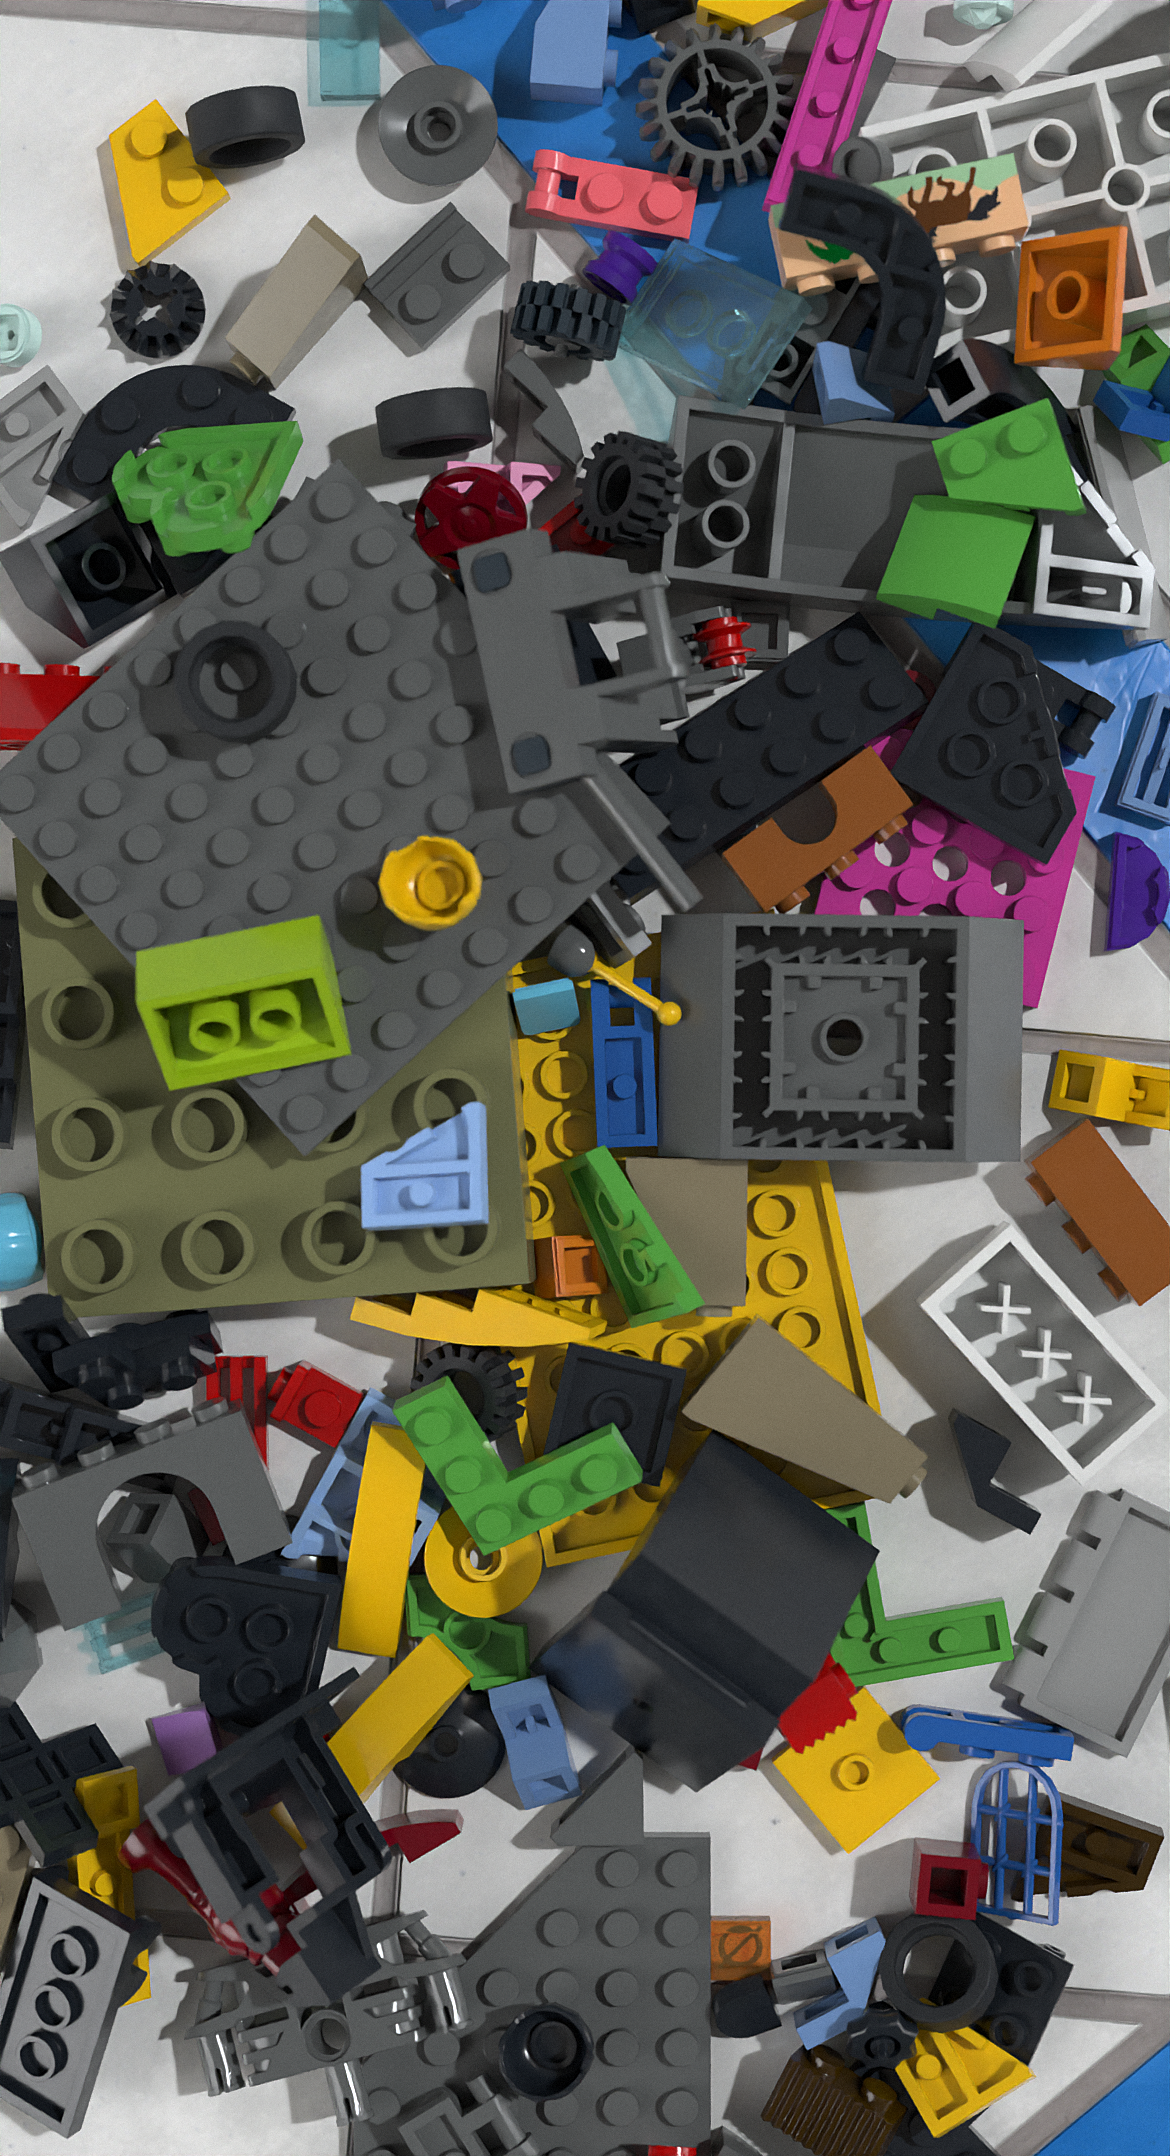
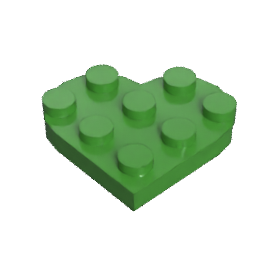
[112,421,304,556]

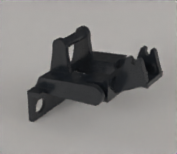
[143,1667,392,2008]

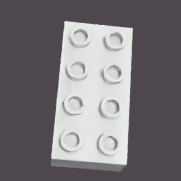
[915,1221,1170,1486]

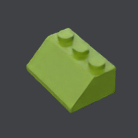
[136,915,351,1091]

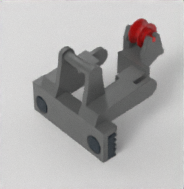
[457,528,757,796]

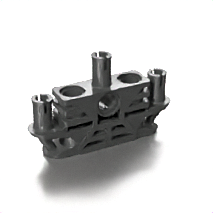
[184,1910,473,2127]

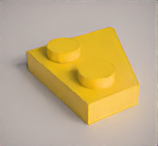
[109,99,231,267]
[895,1997,1036,2138]

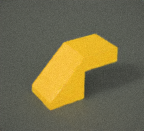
[1048,1049,1170,1131]

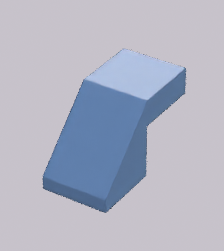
[812,341,895,424]
[488,1674,583,1810]
[793,1916,886,2050]

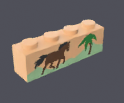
[768,153,1029,297]

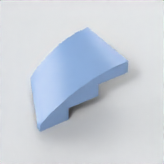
[281,1387,446,1566]

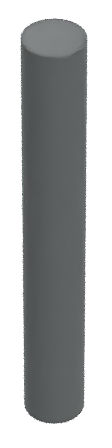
[580,763,704,913]

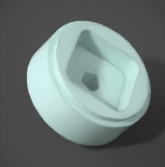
[953,0,1014,29]
[0,303,42,367]

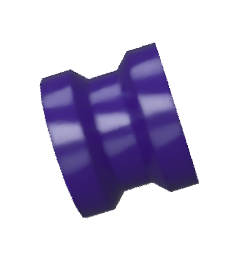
[582,230,658,306]

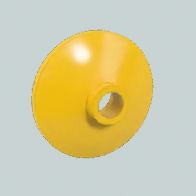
[423,1506,543,1618]

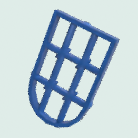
[970,1760,1064,1926]

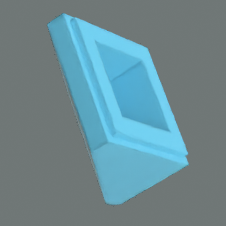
[512,978,581,1035]

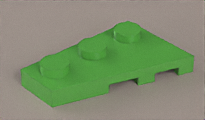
[560,1144,705,1328]

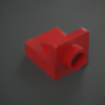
[267,1359,365,1448]

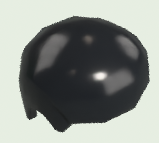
[498,2002,595,2102]

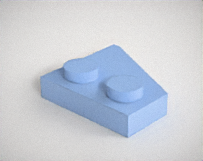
[361,1102,489,1231]

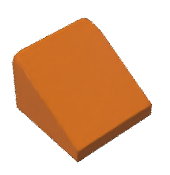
[534,1234,609,1299]

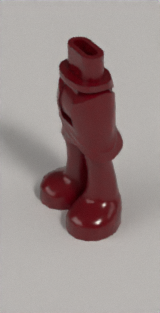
[117,1818,302,1977]

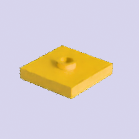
[771,1686,940,1855]

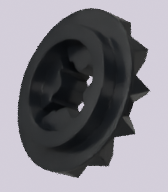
[109,261,206,359]

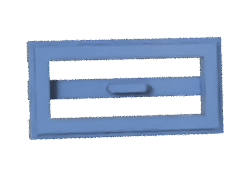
[1114,691,1170,825]

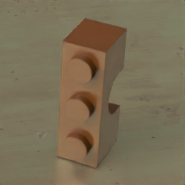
[721,745,913,914]

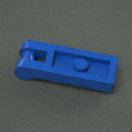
[591,977,658,1148]
[900,1704,1075,1767]

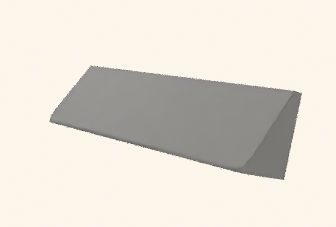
[1071,405,1170,649]

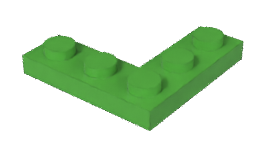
[392,1375,643,1556]
[824,1501,1014,1687]

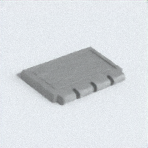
[1002,1488,1170,1758]

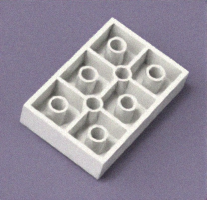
[858,51,1170,358]

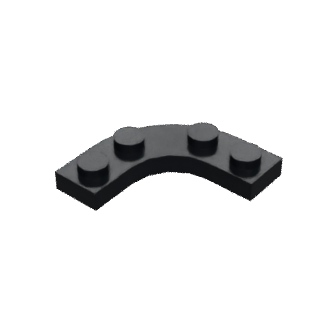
[778,163,946,395]
[52,365,297,502]

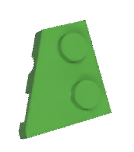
[932,398,1087,516]

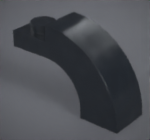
[926,338,1088,482]

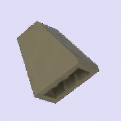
[225,214,368,390]
[626,1156,748,1317]

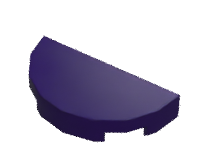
[1104,832,1170,951]

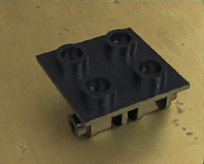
[928,1911,1075,2067]

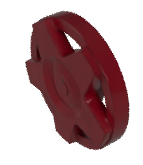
[415,466,528,570]

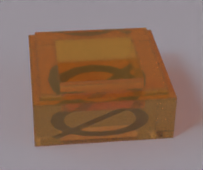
[711,1915,771,1980]

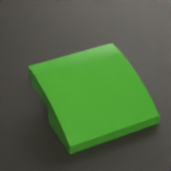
[876,495,1036,629]

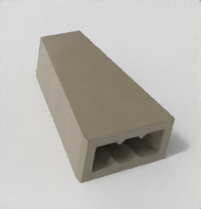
[681,1313,928,1504]

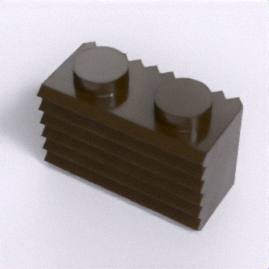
[760,2044,908,2156]

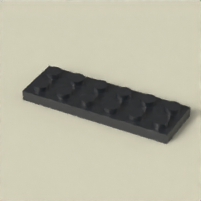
[611,611,929,906]

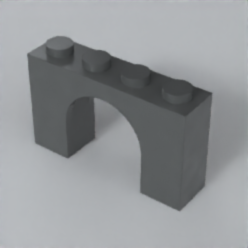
[11,1397,293,1631]

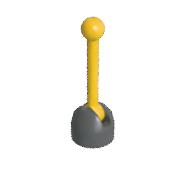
[547,924,681,1026]

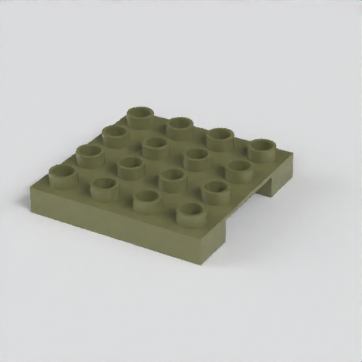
[12,838,537,1318]

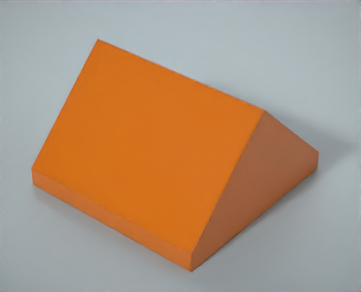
[1014,225,1128,371]

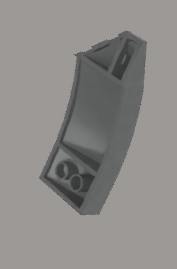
[647,395,1155,630]

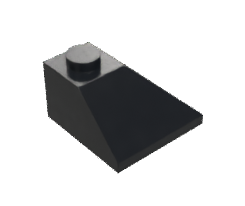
[0,490,178,649]

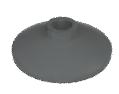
[378,65,498,187]

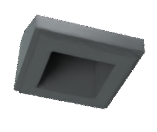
[769,1949,836,2005]

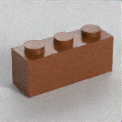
[1024,1118,1170,1307]

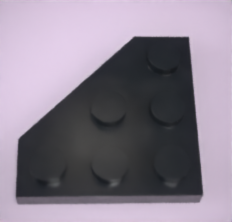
[890,622,1077,866]

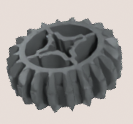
[636,23,797,192]

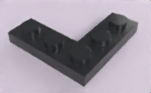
[1,1293,223,1393]

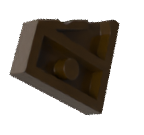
[1010,1791,1164,1902]

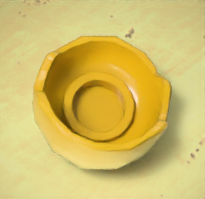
[379,835,482,931]

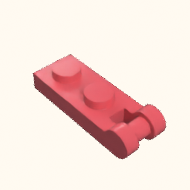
[525,149,699,244]

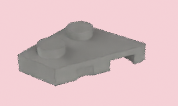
[0,365,87,532]

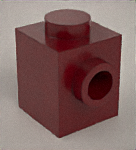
[909,1837,989,1920]

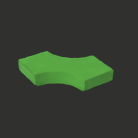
[405,1572,532,1690]

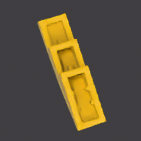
[350,1285,608,1347]
[269,1633,474,1850]

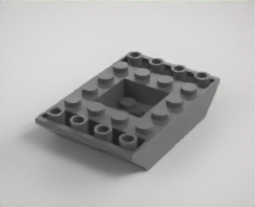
[658,913,1024,1163]

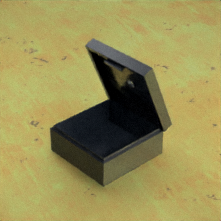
[528,1429,880,1793]

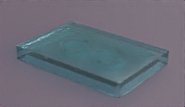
[618,238,812,410]

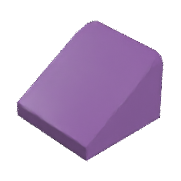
[151,1702,223,1776]

